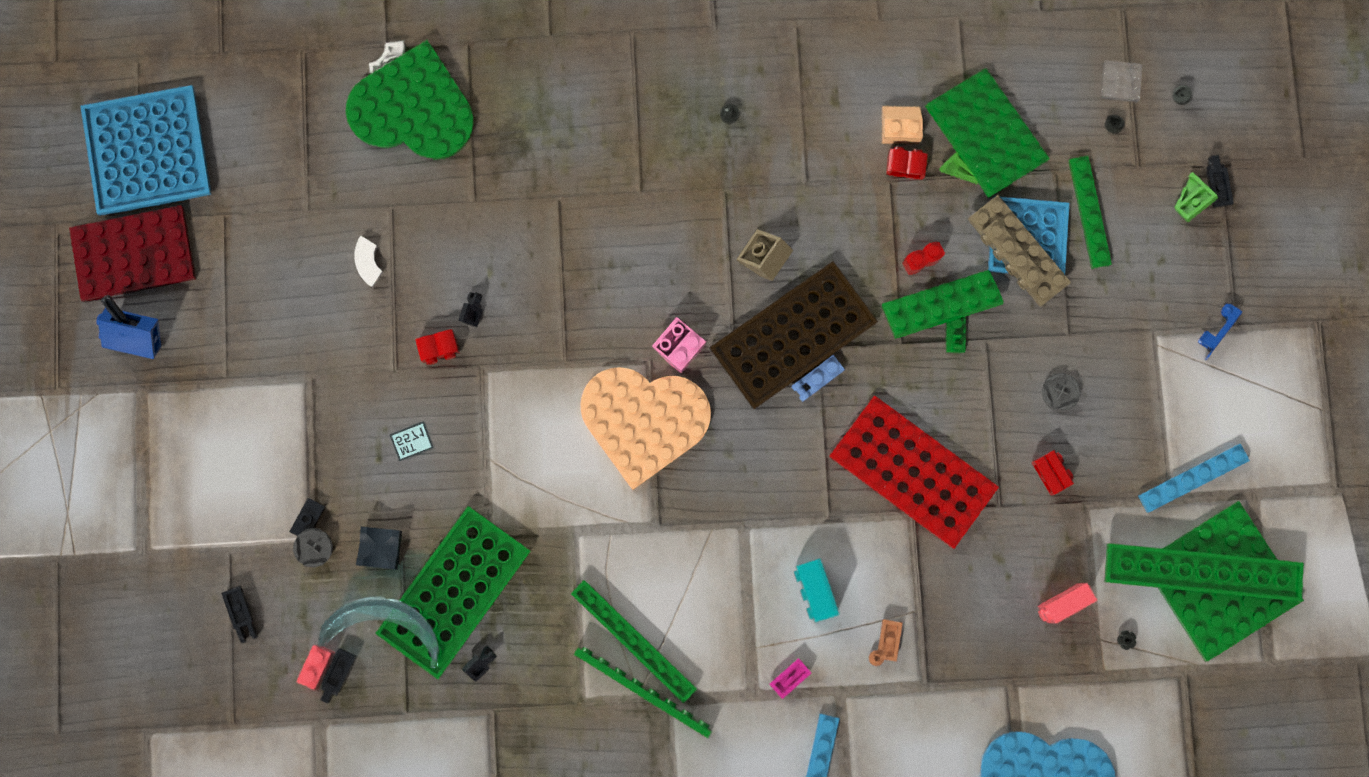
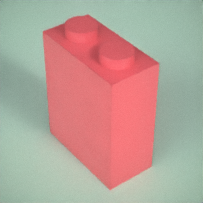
[1038,583,1097,624]

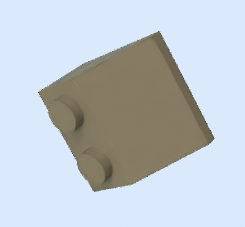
[736,229,793,281]

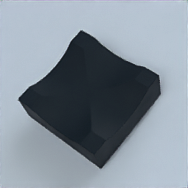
[356,526,402,570]

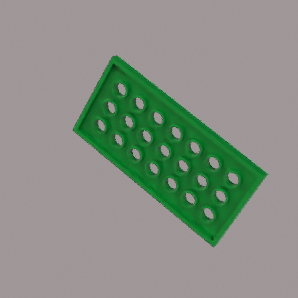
[375,506,531,680]

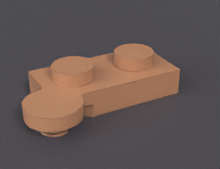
[869,619,902,666]

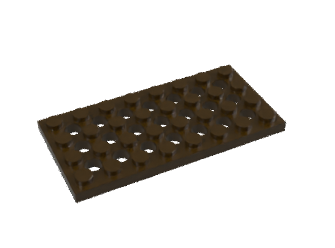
[709,261,878,410]

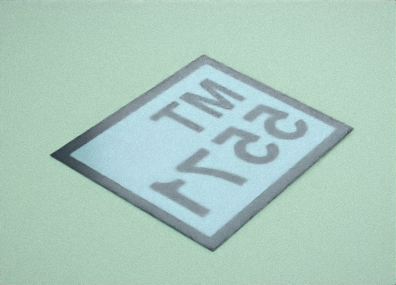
[390,421,433,461]

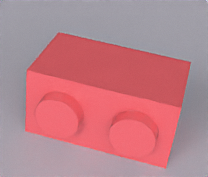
[296,645,336,690]

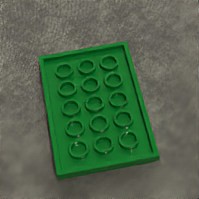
[925,68,1050,198]

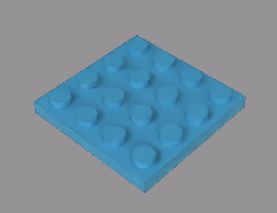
[988,196,1069,274]

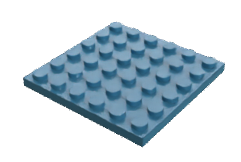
[81,85,212,216]

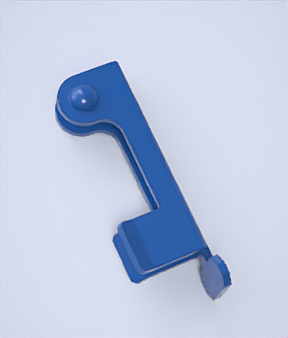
[1198,304,1242,360]

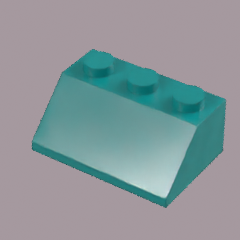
[793,558,840,622]

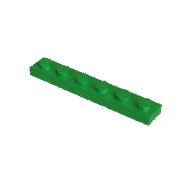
[1068,156,1112,269]

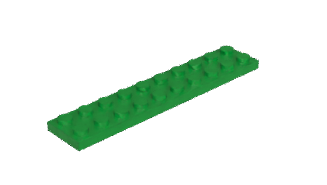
[1104,543,1304,602]

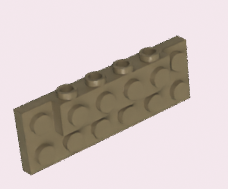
[967,195,1071,307]

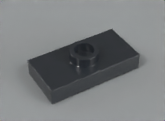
[289,498,326,536]

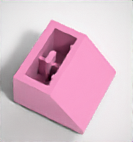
[652,317,706,374]

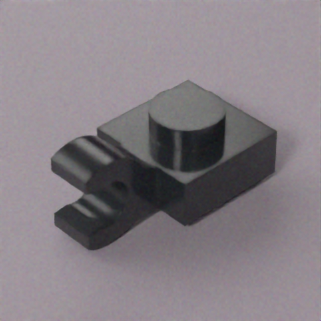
[458,292,483,327]
[462,646,497,682]

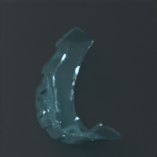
[317,597,439,668]

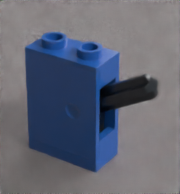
[96,295,161,359]

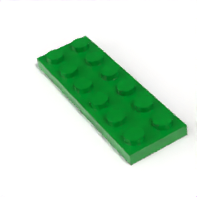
[882,270,1004,339]

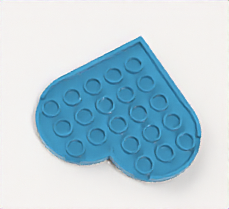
[980,731,1115,777]

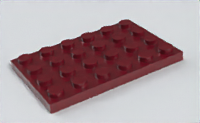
[69,205,196,302]

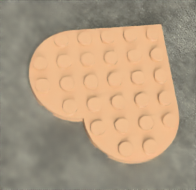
[580,368,711,490]

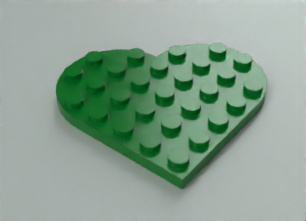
[346,40,474,160]

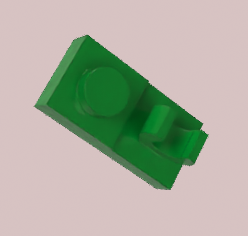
[945,317,966,353]

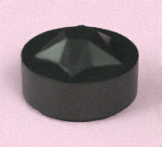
[1172,85,1193,105]
[720,104,739,124]
[1104,115,1125,134]

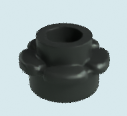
[1117,630,1137,650]

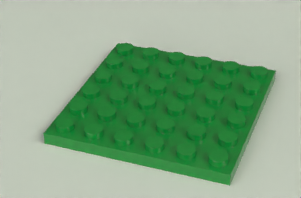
[1158,501,1304,662]

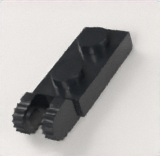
[221,586,258,644]

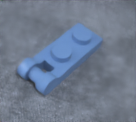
[791,355,845,402]

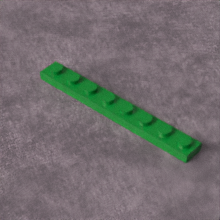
[571,580,697,703]
[574,646,712,739]

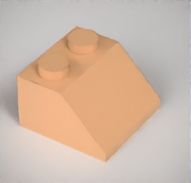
[882,106,923,144]

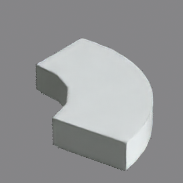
[369,41,405,74]
[355,236,383,288]

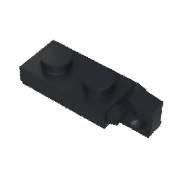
[1206,155,1234,208]
[320,648,357,703]

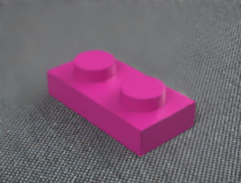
[769,658,811,699]

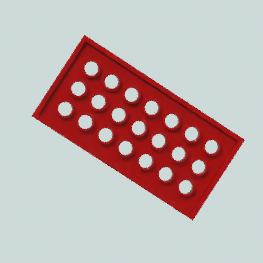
[829,395,999,549]

